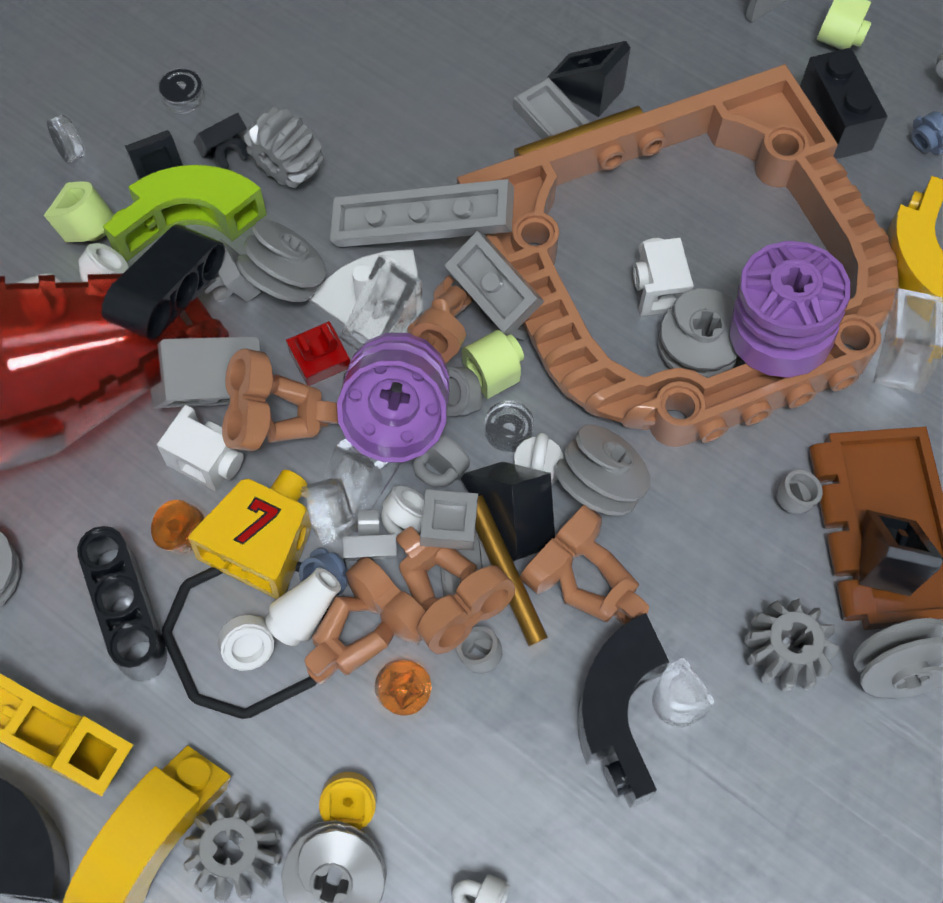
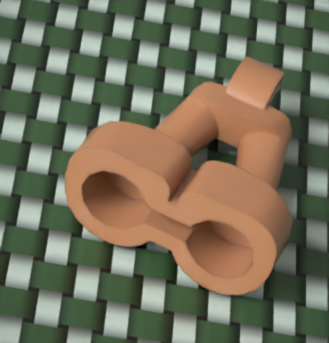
[407,275,473,364]
[222,348,339,452]
[520,505,649,625]
[396,526,515,654]
[304,557,426,684]

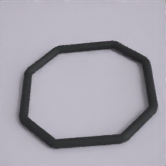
[162,561,328,719]

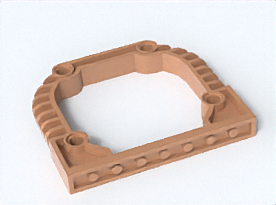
[457,64,899,447]

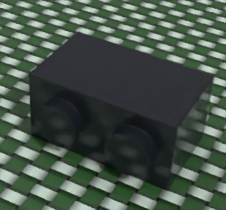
[800,47,888,159]

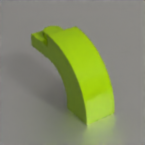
[103,165,267,262]

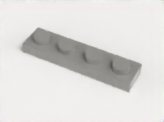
[330,179,514,247]

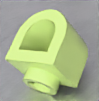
[817,0,872,50]
[44,181,114,242]
[462,330,524,399]

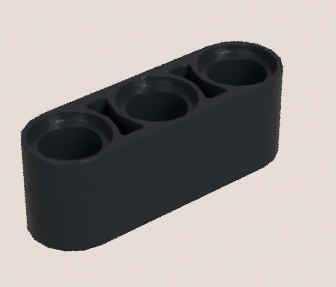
[102,224,225,341]
[77,526,167,682]

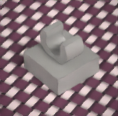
[203,239,262,302]
[420,489,478,550]
[343,510,397,562]

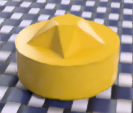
[319,772,376,830]

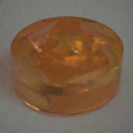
[151,500,204,554]
[375,659,431,716]

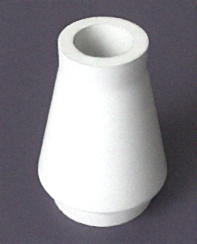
[265,568,341,646]

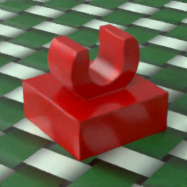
[286,321,350,386]

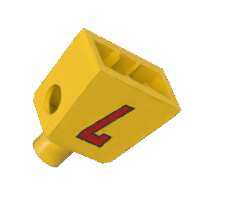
[188,469,311,599]

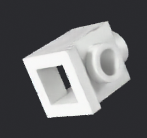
[633,237,694,317]
[157,405,244,492]

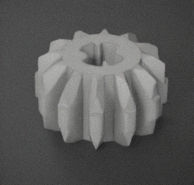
[244,107,324,188]
[744,599,840,692]
[183,801,282,903]

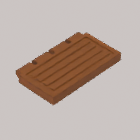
[809,426,943,630]

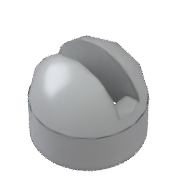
[776,469,823,514]
[456,626,503,674]

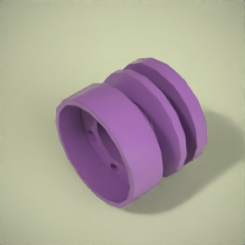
[730,241,850,378]
[337,333,450,462]

